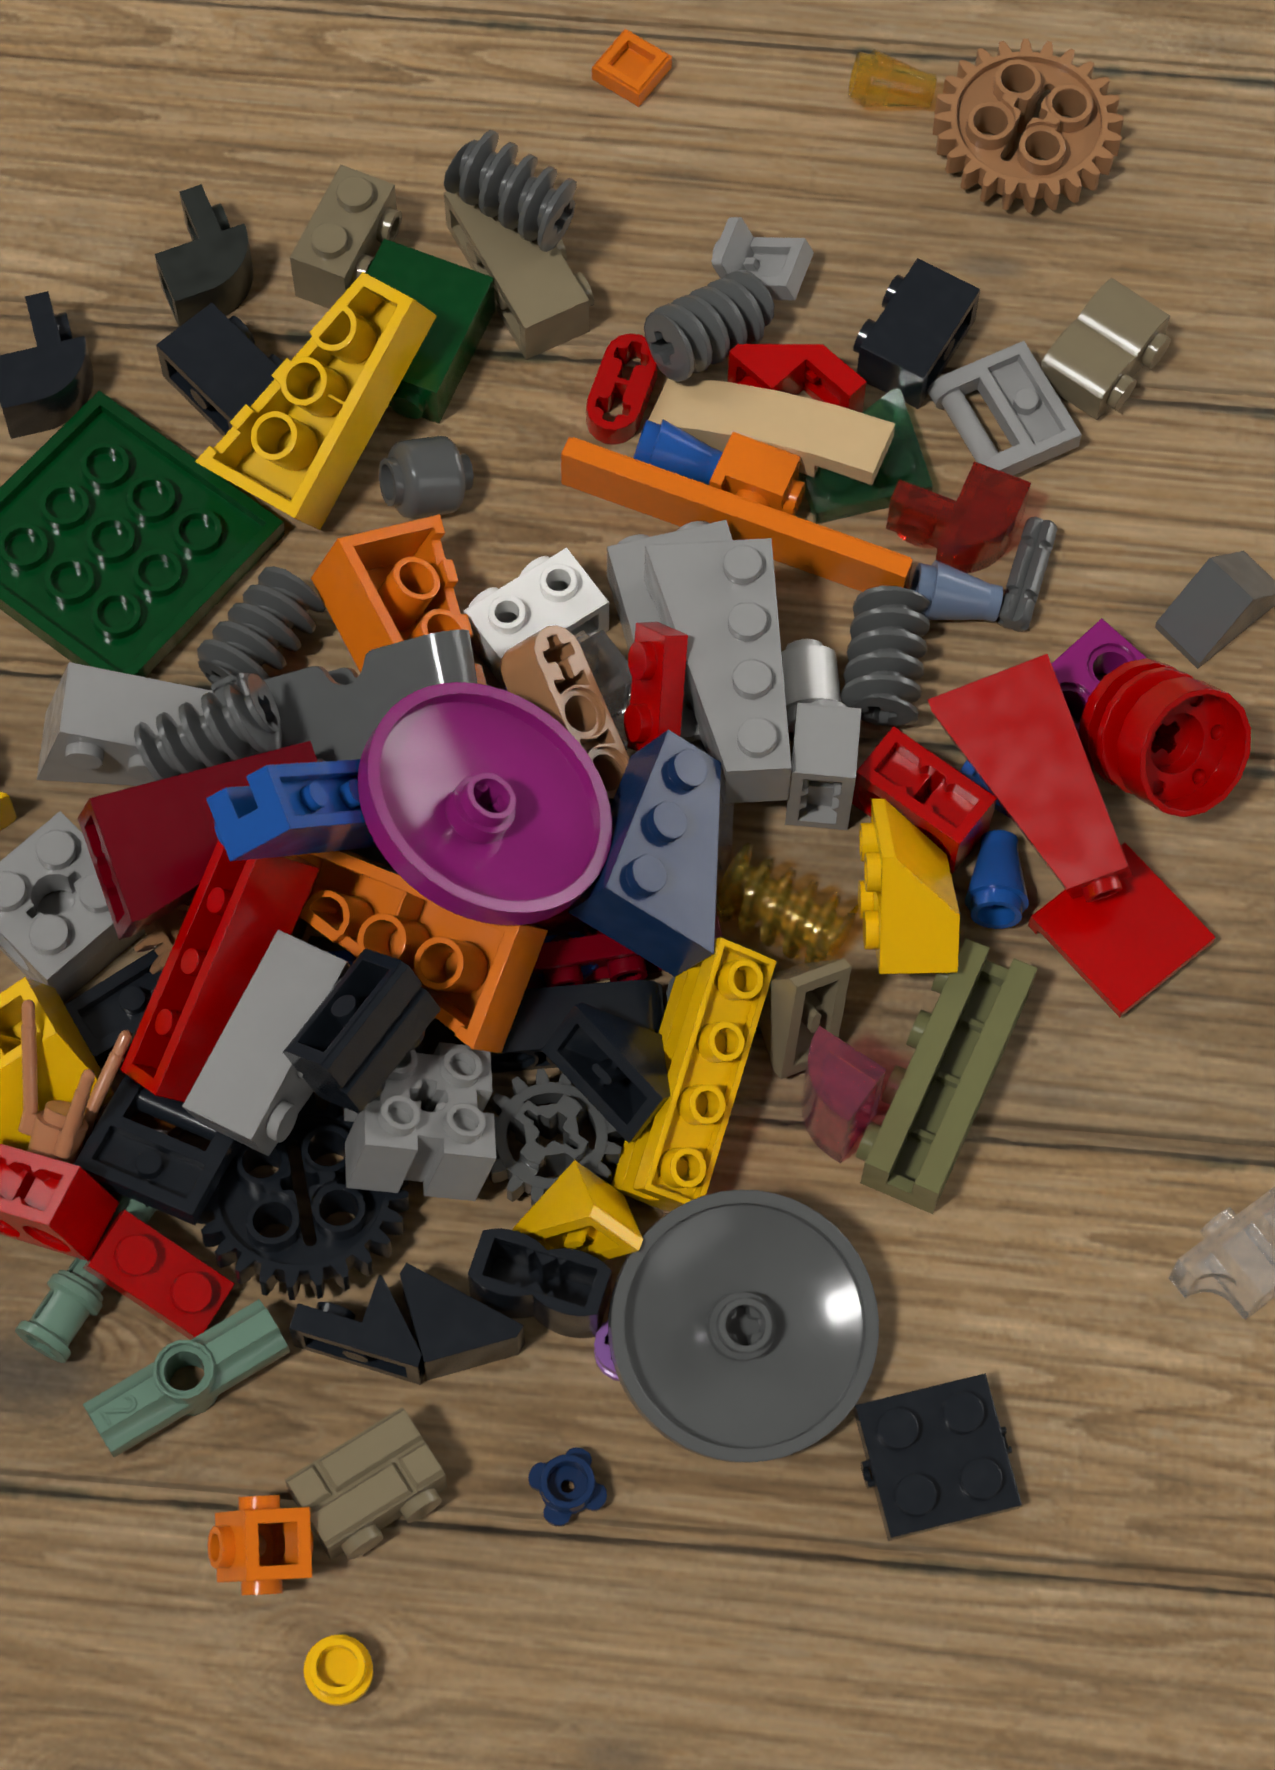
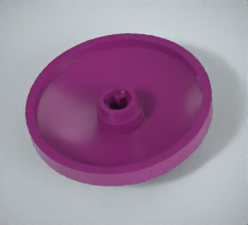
[358,682,612,925]

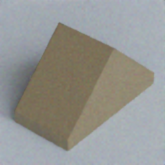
[758,958,852,1079]

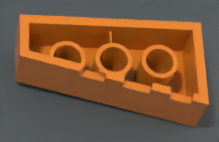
[311,514,487,685]
[298,850,548,1053]

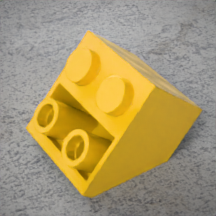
[858,798,960,974]
[0,977,114,1151]

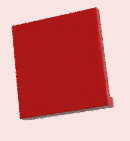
[1028,842,1216,1018]

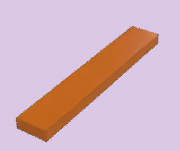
[561,437,913,592]

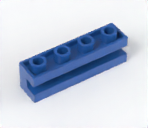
[206,759,377,862]

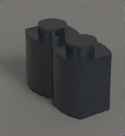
[468,1228,612,1338]

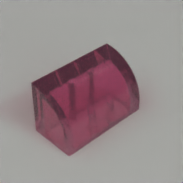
[801,1026,886,1164]

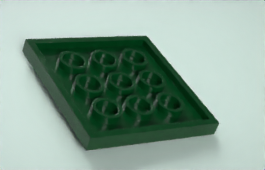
[0,391,285,677]

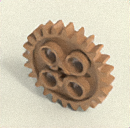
[932,39,1124,213]

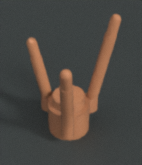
[18,1000,132,1164]

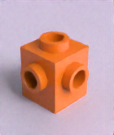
[208,1495,314,1596]

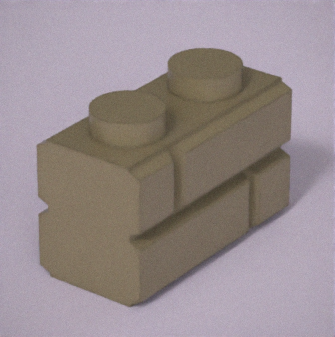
[285,1407,448,1560]

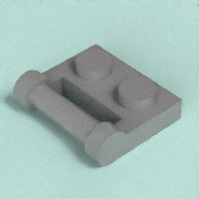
[927,341,1082,489]

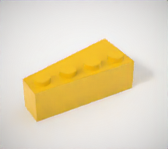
[195,272,437,530]

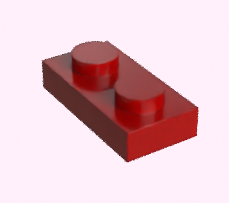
[624,622,688,751]
[83,1210,235,1340]

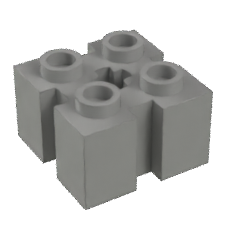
[344,1042,496,1201]

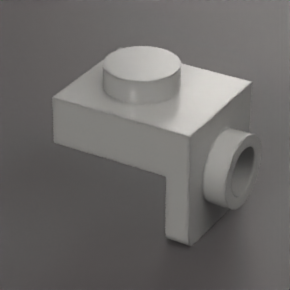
[711,217,814,300]

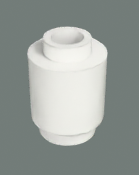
[781,639,842,734]

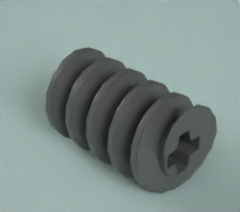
[443,130,577,252]
[644,269,774,382]
[197,566,326,684]
[841,585,930,727]
[134,673,283,781]

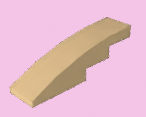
[648,378,895,485]

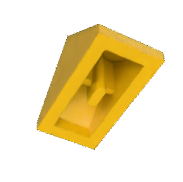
[513,1160,643,1261]

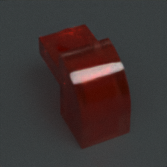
[886,461,1031,573]

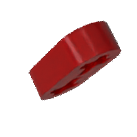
[586,333,658,445]

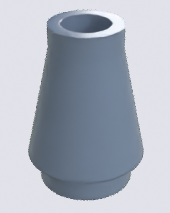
[910,560,1003,622]

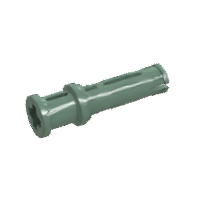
[15,1194,157,1363]

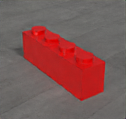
[120,839,319,1102]

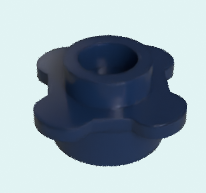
[528,1448,607,1527]

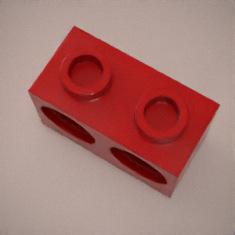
[852,726,997,874]
[0,1143,119,1261]

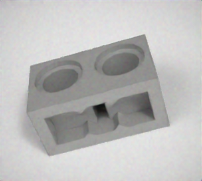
[785,699,862,830]

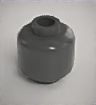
[379,436,474,519]

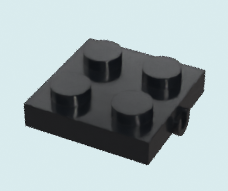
[853,1373,1022,1541]

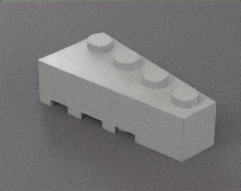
[644,538,792,804]

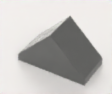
[1155,551,1275,669]

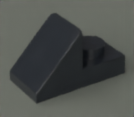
[289,1275,425,1385]

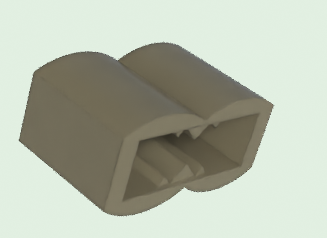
[1041,278,1171,420]

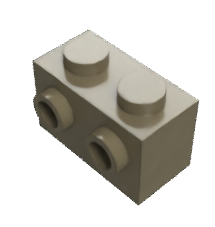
[290,165,402,309]

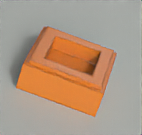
[592,29,672,107]

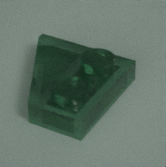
[799,388,933,524]

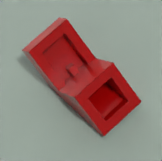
[727,344,867,413]

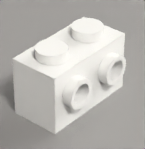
[464,547,609,688]

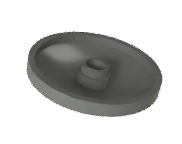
[608,1190,879,1463]

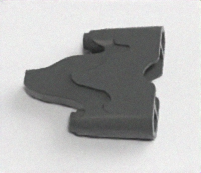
[264,630,478,868]

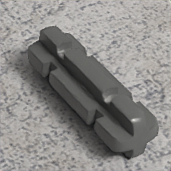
[997,517,1058,632]

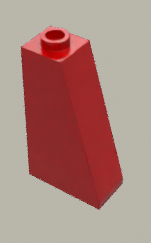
[927,654,1132,902]

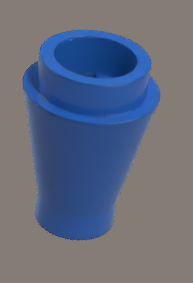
[633,419,723,485]
[965,830,1029,929]

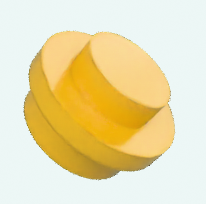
[303,1634,374,1706]

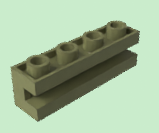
[855,938,1038,1214]

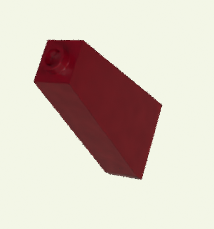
[77,741,324,940]

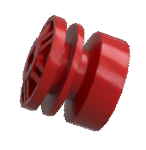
[1080,658,1251,817]

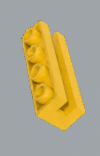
[611,937,776,1211]

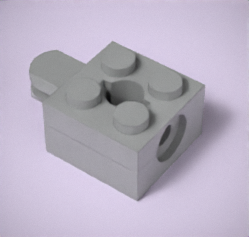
[0,811,145,1003]

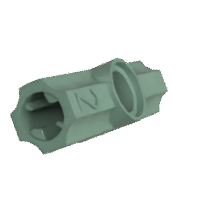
[83,1299,290,1458]

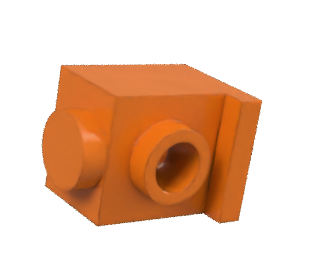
[709,432,806,516]

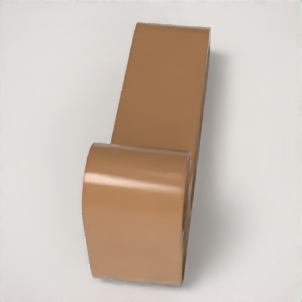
[500,625,630,806]

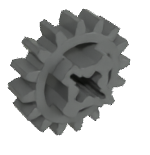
[489,1068,622,1206]

